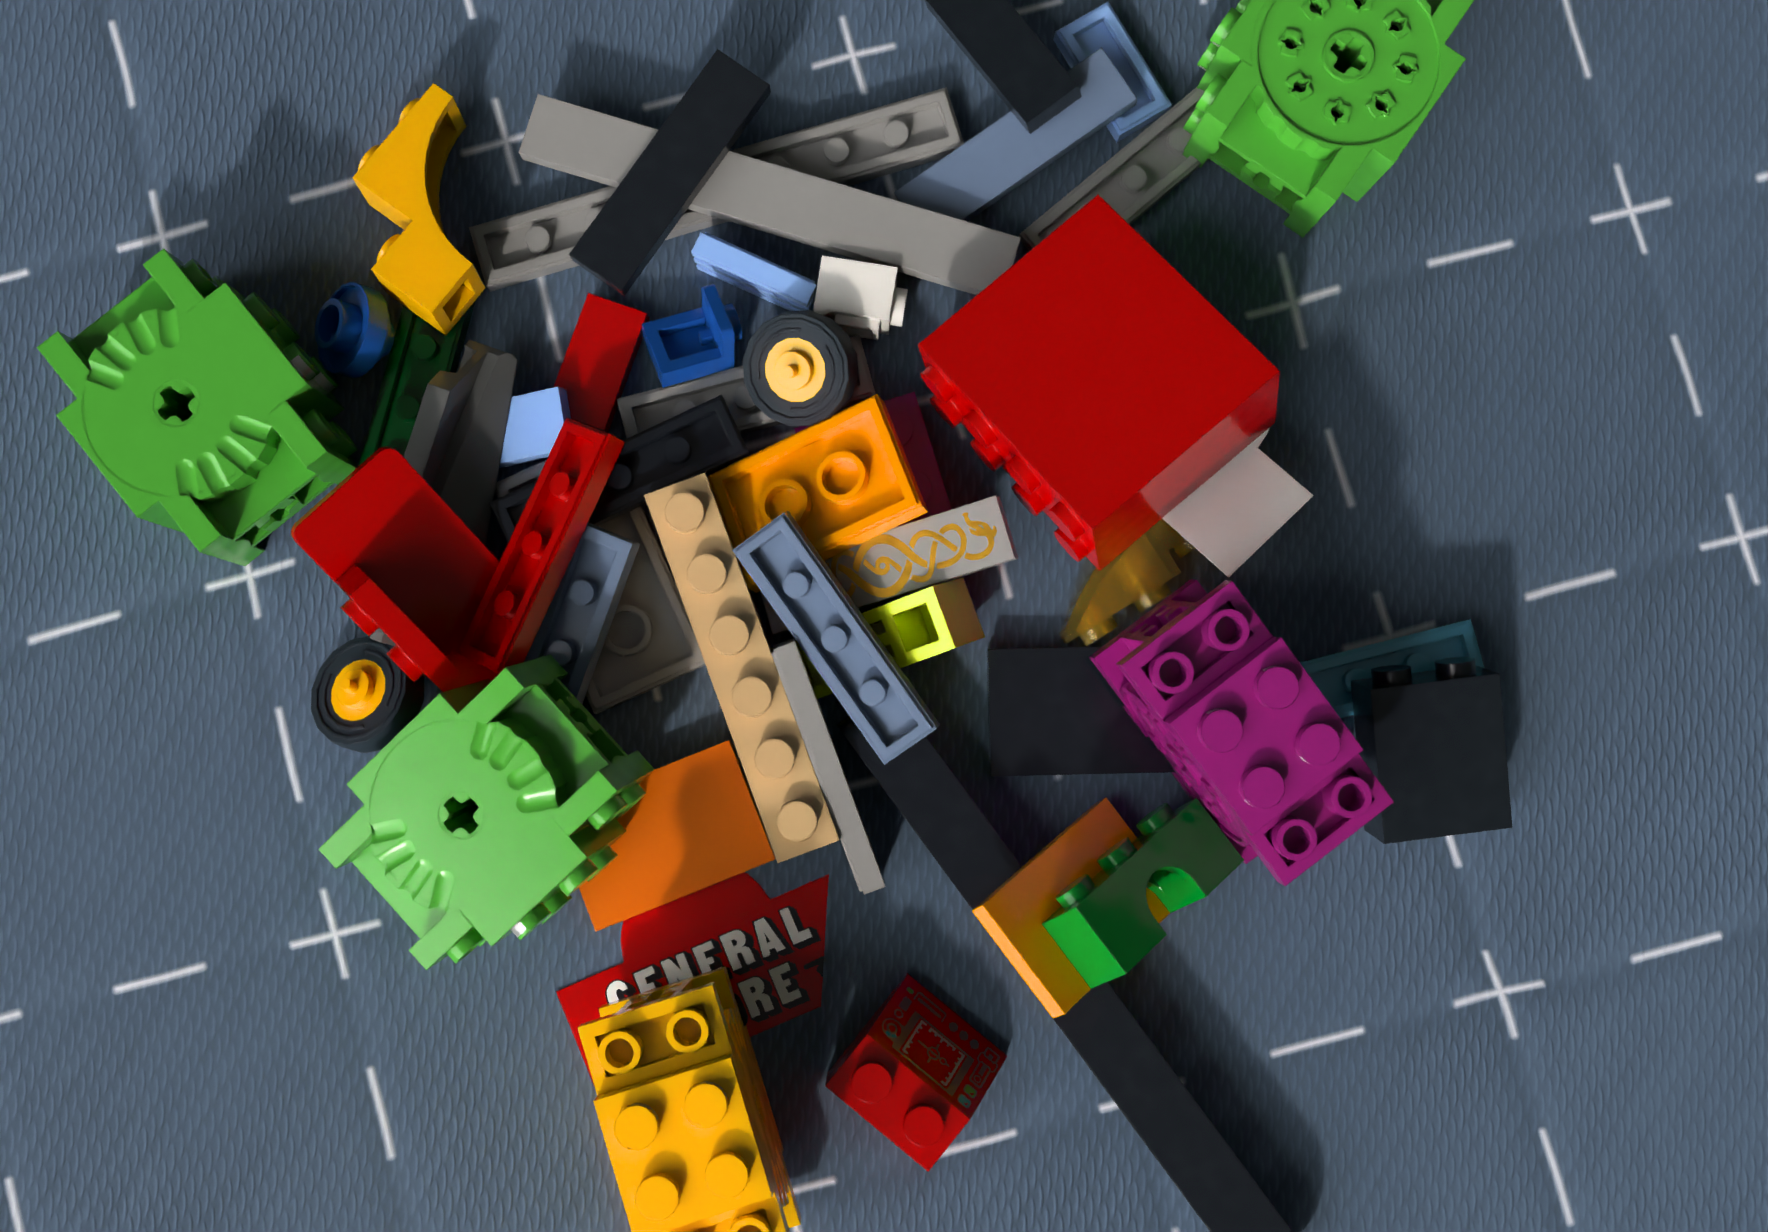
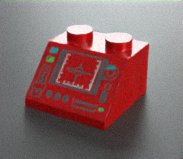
[825,973,1007,1172]

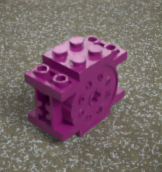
[1089,579,1394,886]

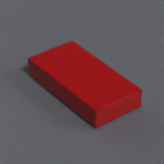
[553,293,650,433]

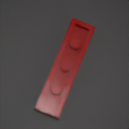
[457,417,625,674]

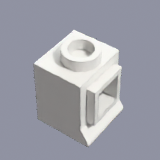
[813,255,908,340]

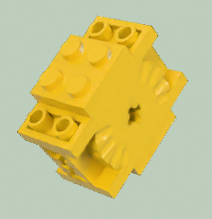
[577,966,801,1232]

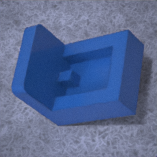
[642,284,742,388]

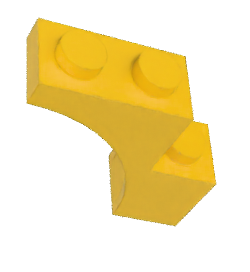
[352,83,485,336]

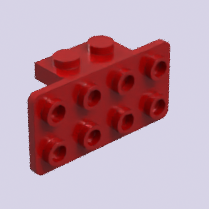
[291,446,499,692]

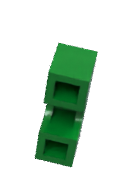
[1042,798,1244,989]

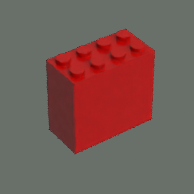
[918,195,1280,571]

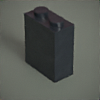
[1351,657,1512,844]

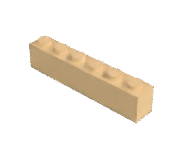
[644,473,840,863]

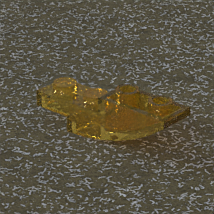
[1059,519,1196,646]

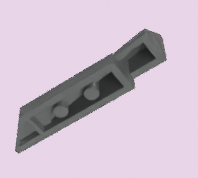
[370,340,518,646]

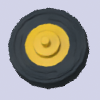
[743,310,858,426]
[311,636,424,753]

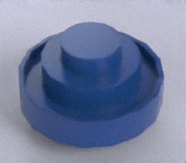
[315,282,395,379]

